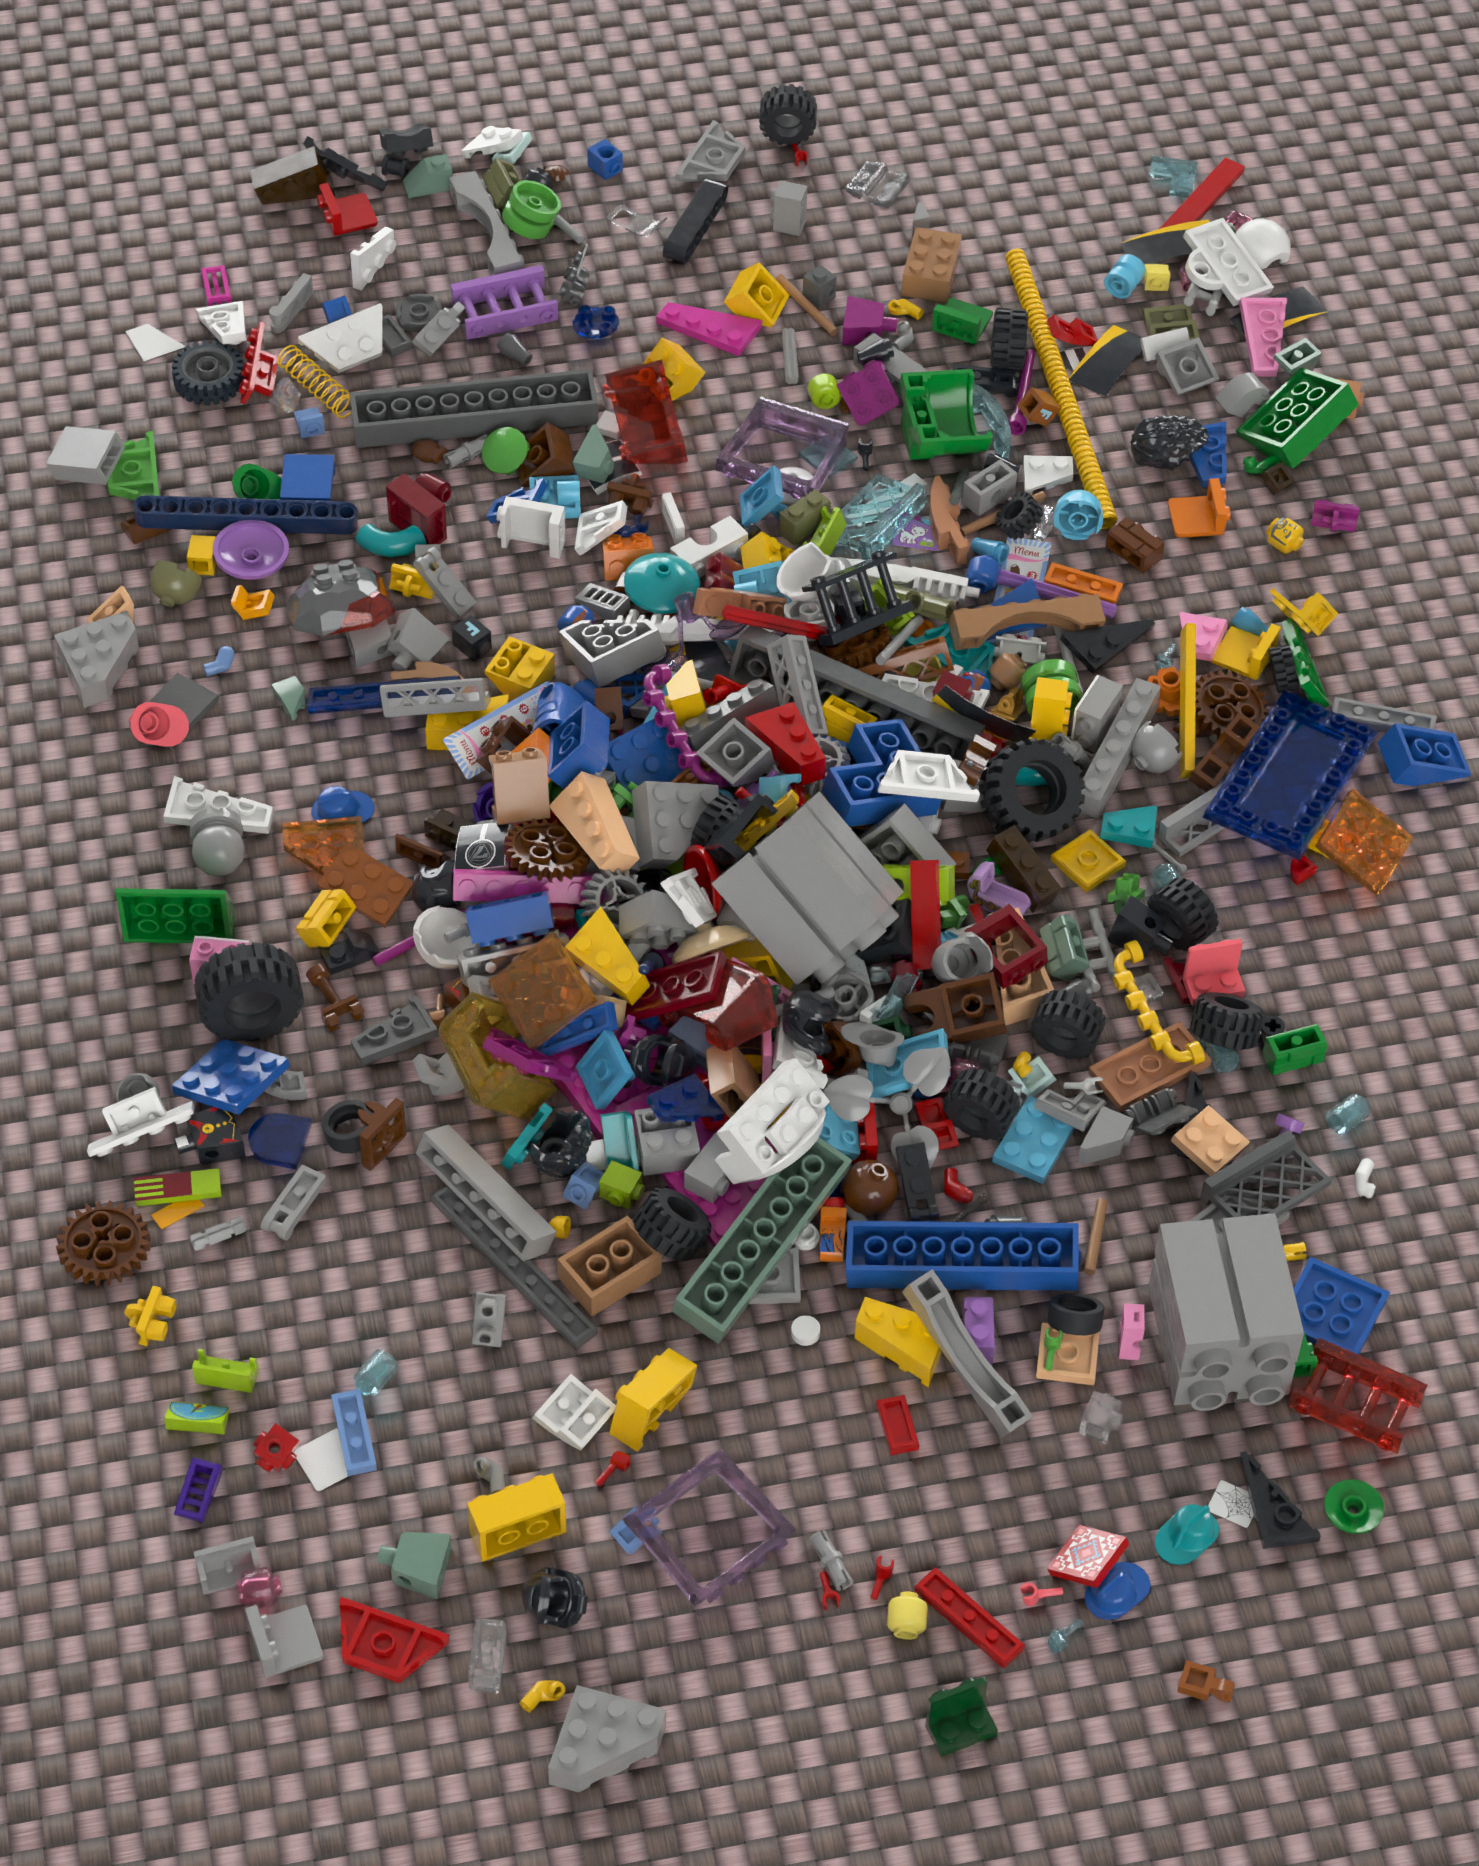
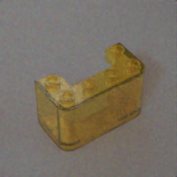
[439,992,557,1120]

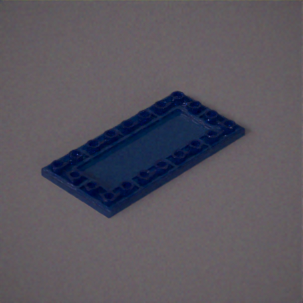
[1203,691,1378,860]

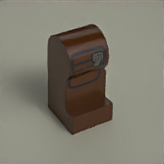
[958,734,997,787]

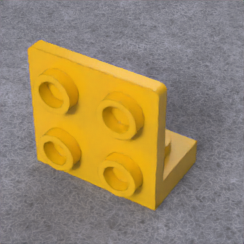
[1269,588,1338,636]
[1212,623,1281,681]

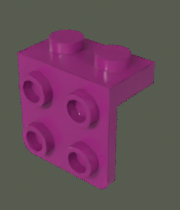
[836,360,900,426]

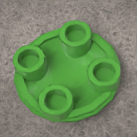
[482,427,530,475]

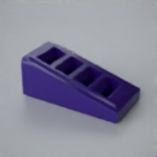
[174,1457,223,1523]

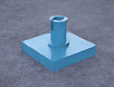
[740,465,788,528]
[576,1030,635,1110]

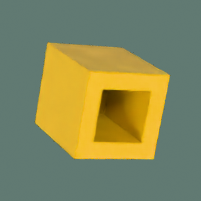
[187,535,216,576]

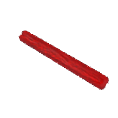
[722,605,827,640]

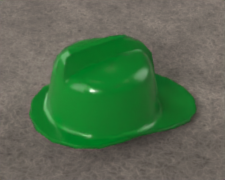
[231,463,282,500]

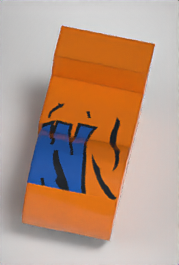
[819,1207,847,1263]

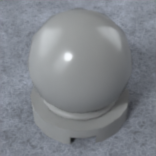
[189,808,245,877]

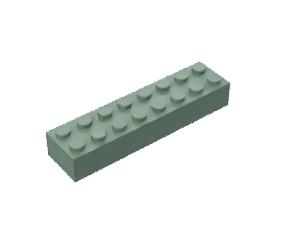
[672,1138,852,1344]

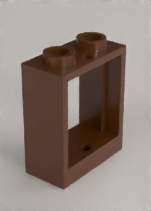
[475,716,531,775]

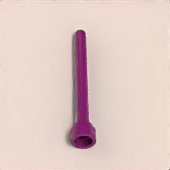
[1006,349,1035,435]

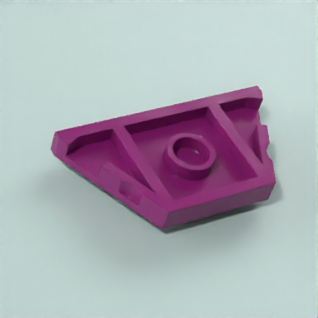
[482,1027,578,1083]

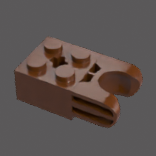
[903,972,1008,1044]

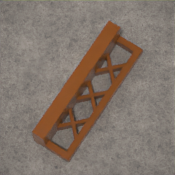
[854,636,954,681]

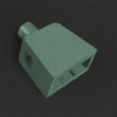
[377,1532,452,1599]

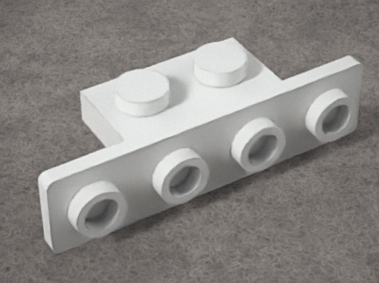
[87,1087,194,1157]

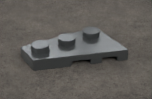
[351,995,439,1066]

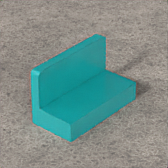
[600,1111,639,1171]

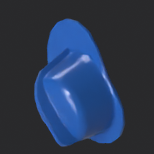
[311,786,375,827]
[1084,1562,1151,1620]

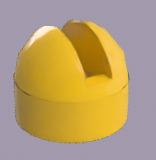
[549,1215,571,1239]

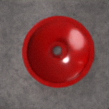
[683,845,725,924]

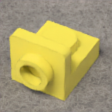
[1144,264,1170,291]

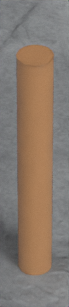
[1084,1198,1108,1275]

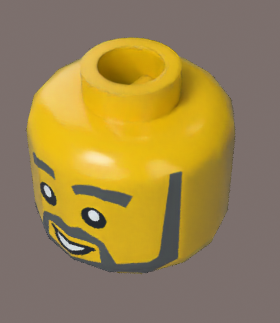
[1266,517,1305,554]

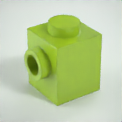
[599,1160,645,1209]

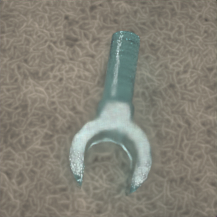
[1156,643,1176,669]
[1047,1619,1083,1653]

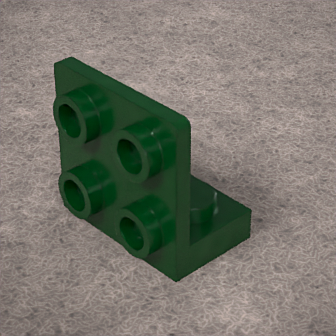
[925,1677,998,1757]

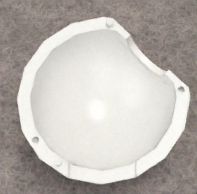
[1235,218,1291,269]
[777,542,837,602]
[413,905,480,970]

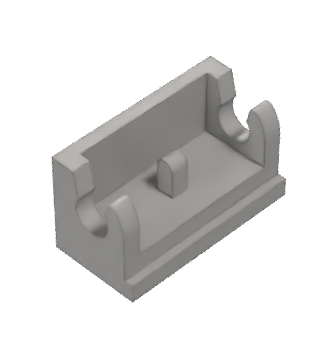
[194,1536,263,1595]

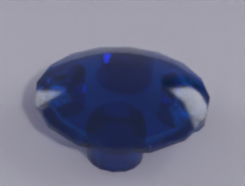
[572,305,619,339]

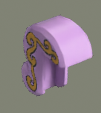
[967,861,1031,916]

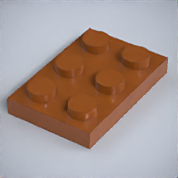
[317,842,413,928]

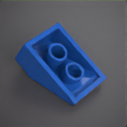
[1377,723,1471,786]

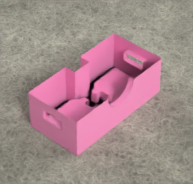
[1118,1303,1145,1360]

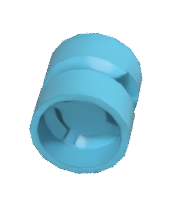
[1104,254,1146,299]

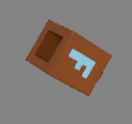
[1017,387,1061,427]

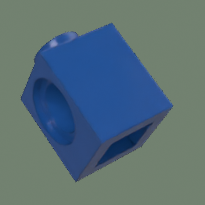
[587,139,623,180]

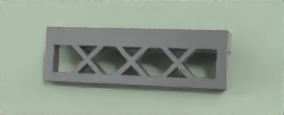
[766,634,828,737]
[380,678,491,717]
[1158,772,1258,857]

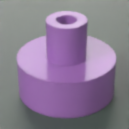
[1274,1113,1305,1135]

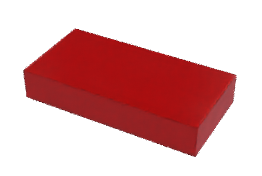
[876,1395,919,1456]

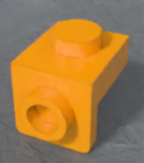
[231,585,275,620]

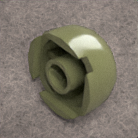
[150,561,202,607]

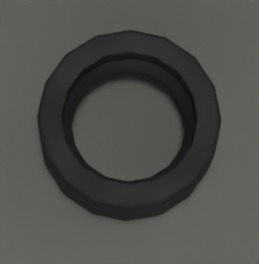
[321,1100,377,1154]
[1047,1293,1105,1336]

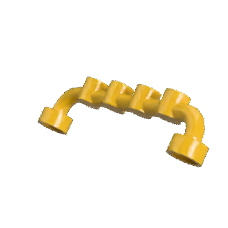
[1113,940,1205,1065]

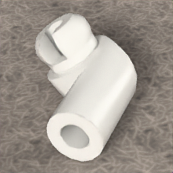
[1355,1158,1376,1198]

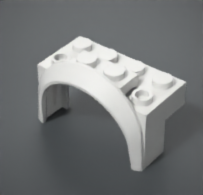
[715,1058,830,1184]

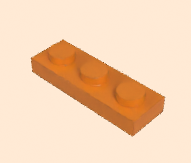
[1044,562,1123,604]

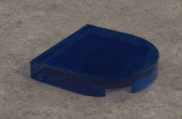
[248,1113,312,1169]

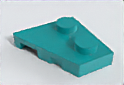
[1100,806,1157,848]
[500,1103,553,1170]

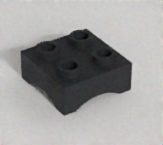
[379,122,433,156]
[855,898,912,966]

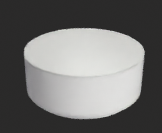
[791,1316,820,1346]

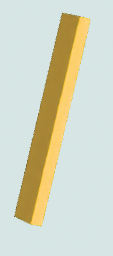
[1179,623,1196,779]

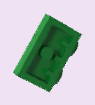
[932,298,993,345]

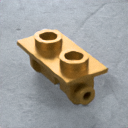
[990,687,1027,721]

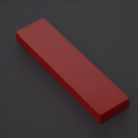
[910,860,941,970]
[914,1567,1025,1669]

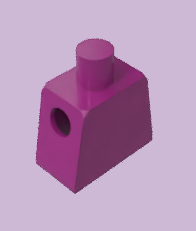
[842,296,898,345]

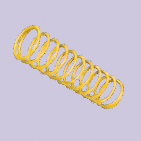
[277,345,351,418]

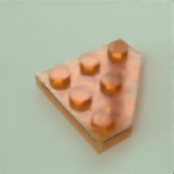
[282,816,365,875]

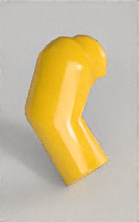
[888,299,924,320]
[1012,1051,1032,1078]

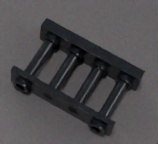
[802,549,914,646]

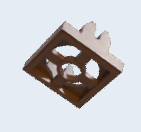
[357,1098,407,1171]

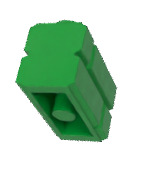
[1262,1024,1328,1075]

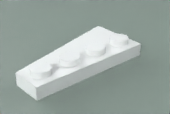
[163,776,274,834]

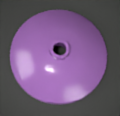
[213,520,289,580]

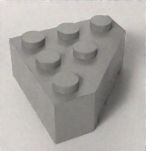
[54,611,139,708]
[559,619,666,687]
[632,781,719,869]
[857,803,956,885]
[548,1685,666,1793]

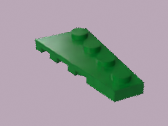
[1282,617,1330,710]

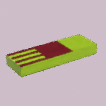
[134,1168,222,1207]

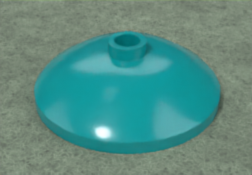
[624,553,700,614]

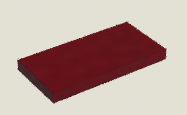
[624,951,727,1021]

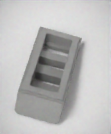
[575,583,630,620]

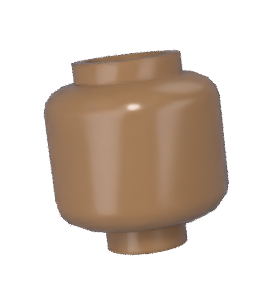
[989,652,1027,691]

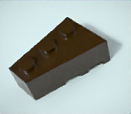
[250,146,335,205]

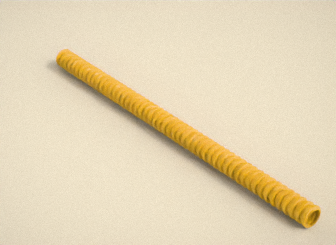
[1005,248,1118,529]

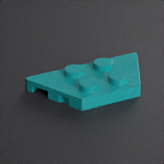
[904,623,995,682]

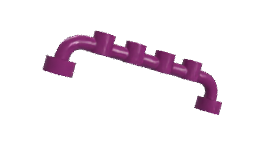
[643,664,729,789]

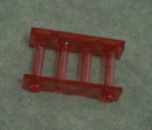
[1288,1338,1428,1454]

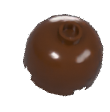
[816,1021,863,1077]
[840,1159,899,1216]

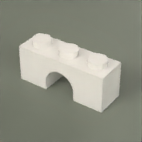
[670,516,748,578]

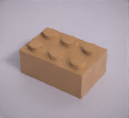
[901,227,962,303]
[557,1215,662,1317]

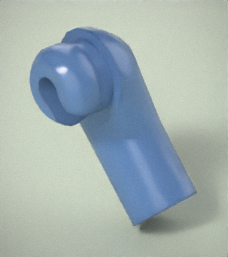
[203,646,235,676]

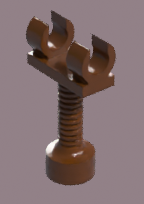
[306,963,365,1032]

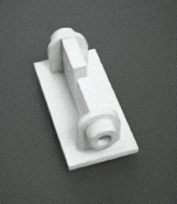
[994,634,1047,664]

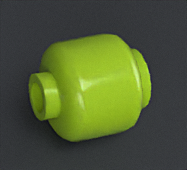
[807,373,842,409]

